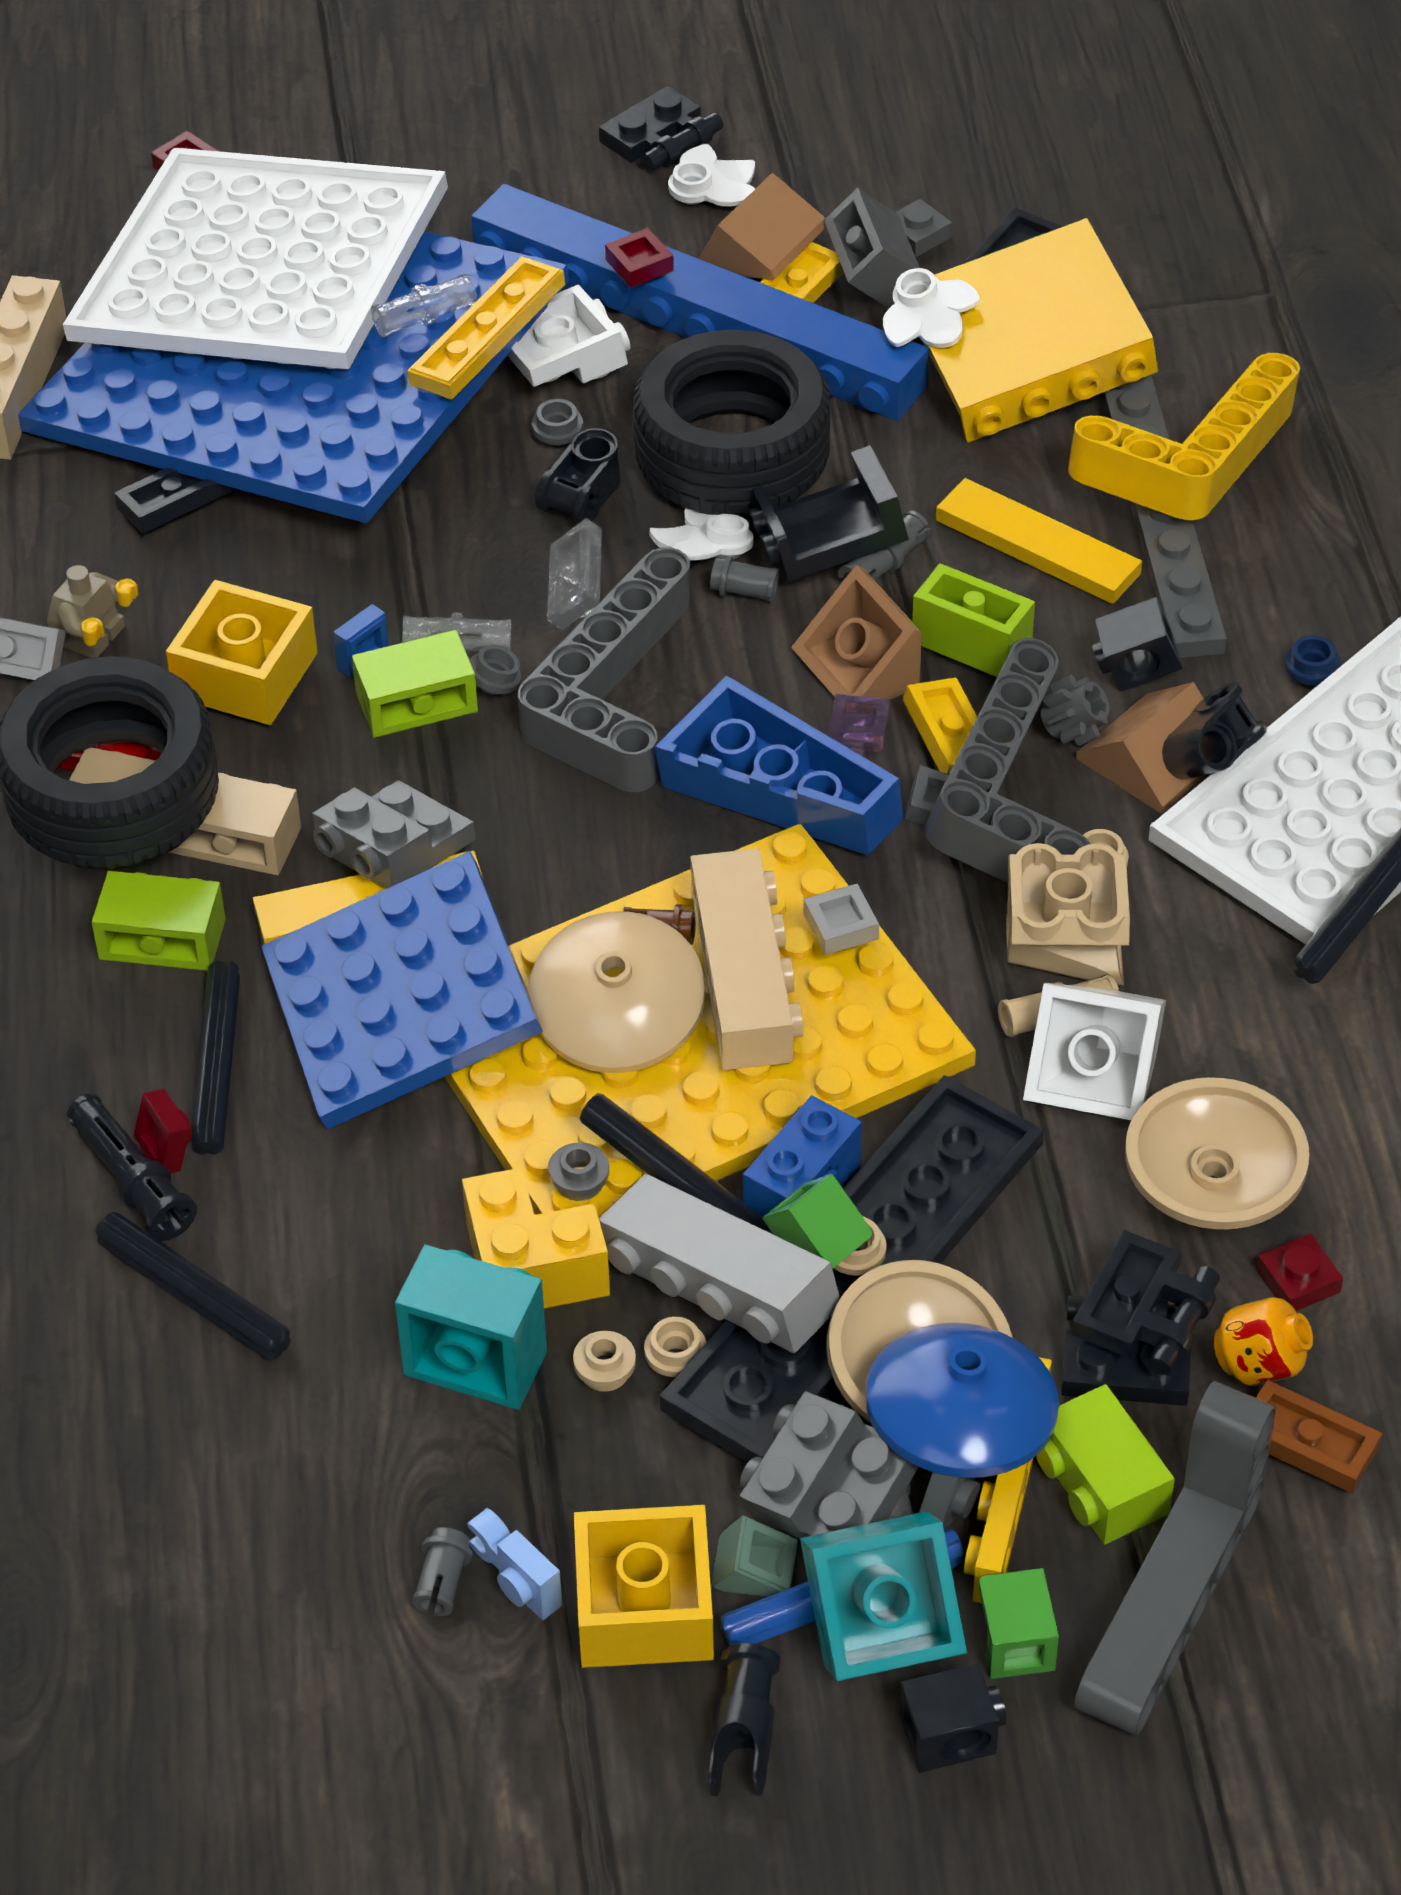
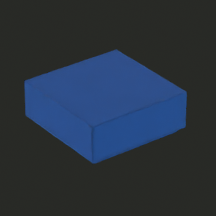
[333,604,389,679]

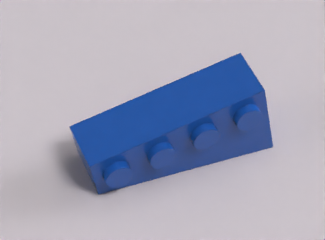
[655,676,904,856]

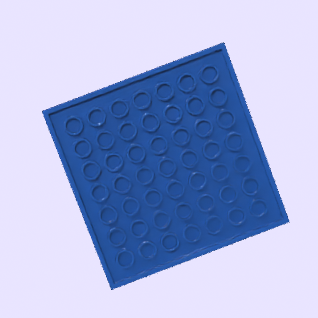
[18,231,570,524]

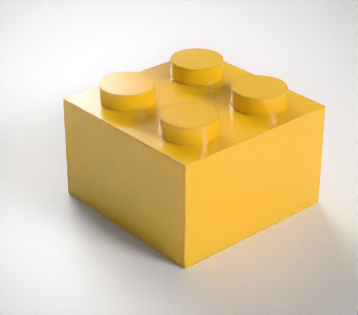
[166,580,318,725]
[574,1505,714,1668]

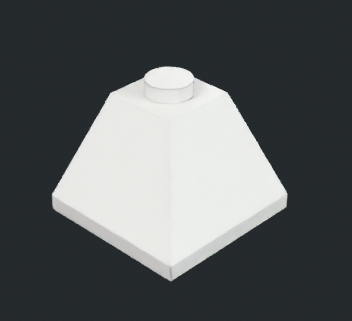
[1023,983,1166,1120]

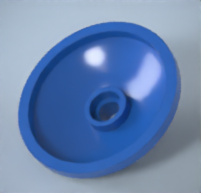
[865,1323,1059,1478]

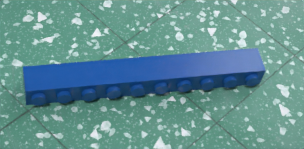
[471,184,929,422]

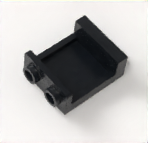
[749,446,909,582]

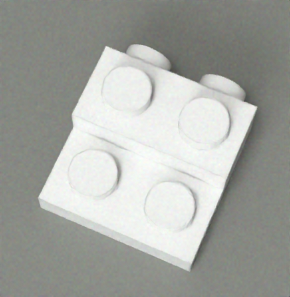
[507,285,631,387]

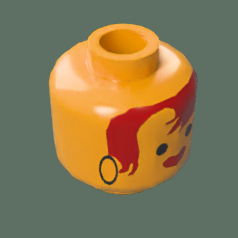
[1214,1297,1313,1386]

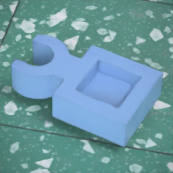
[467,1508,562,1621]

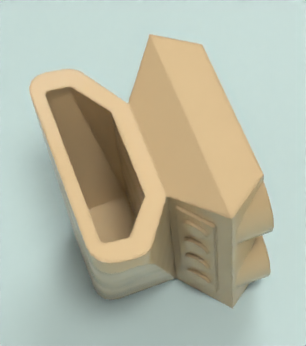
[1006,843,1130,986]

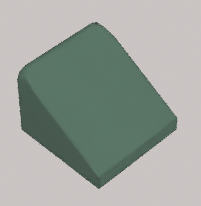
[711,1516,798,1597]

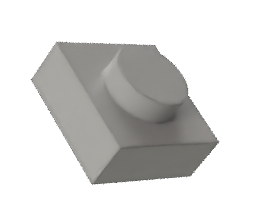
[803,883,879,955]

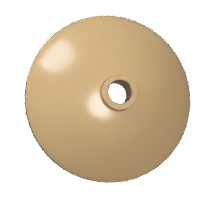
[529,911,705,1073]
[1125,1077,1309,1229]
[827,1260,1012,1424]

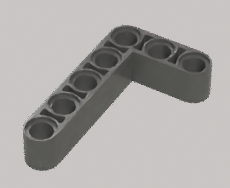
[518,547,690,792]
[925,638,1091,883]
[1074,1381,1276,1736]

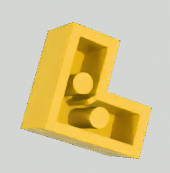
[462,1167,610,1308]

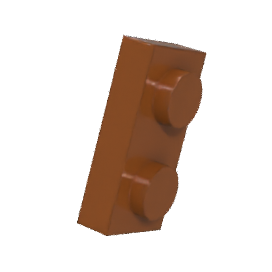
[1256,1379,1383,1494]

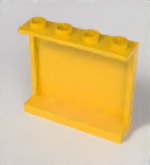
[923,218,1158,443]

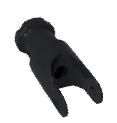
[708,1643,780,1796]

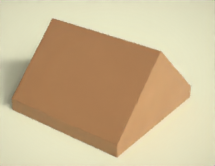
[698,172,826,279]
[791,565,922,715]
[1076,682,1207,814]

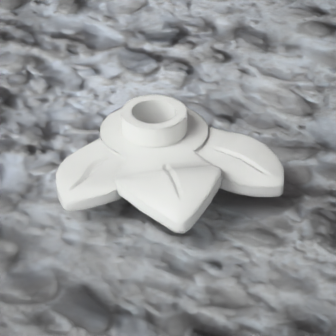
[668,144,755,206]
[883,268,980,348]
[649,508,753,561]

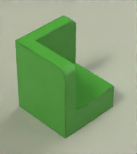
[762,1173,872,1269]
[979,1568,1059,1679]

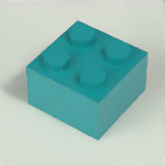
[395,1244,547,1410]
[800,1511,967,1681]

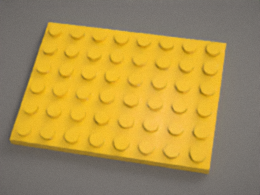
[444,824,976,1218]

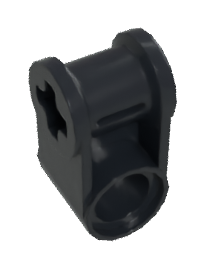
[535,428,620,527]
[1162,682,1267,780]

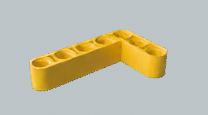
[1068,353,1300,520]

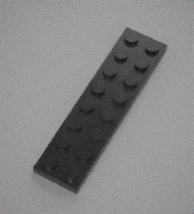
[660,1075,1044,1463]

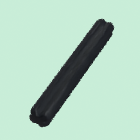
[1293,828,1401,984]
[191,960,240,1155]
[580,1093,773,1234]
[95,1212,291,1360]

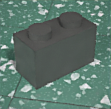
[824,188,920,308]

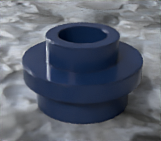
[1285,635,1340,685]

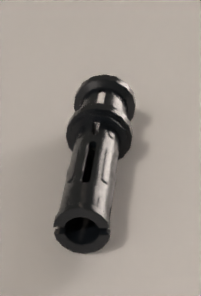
[67,1094,197,1241]

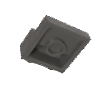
[312,780,476,889]
[739,1391,919,1539]

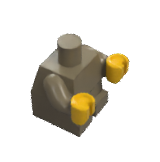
[47,565,138,658]

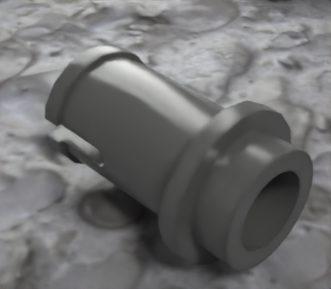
[710,555,779,602]
[411,1527,473,1616]

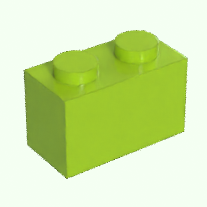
[912,563,1035,677]
[352,630,478,738]
[92,871,226,971]
[1036,1384,1175,1545]

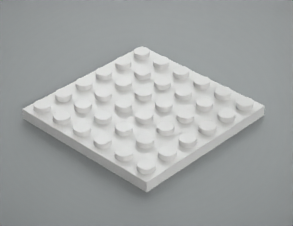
[63,148,448,369]

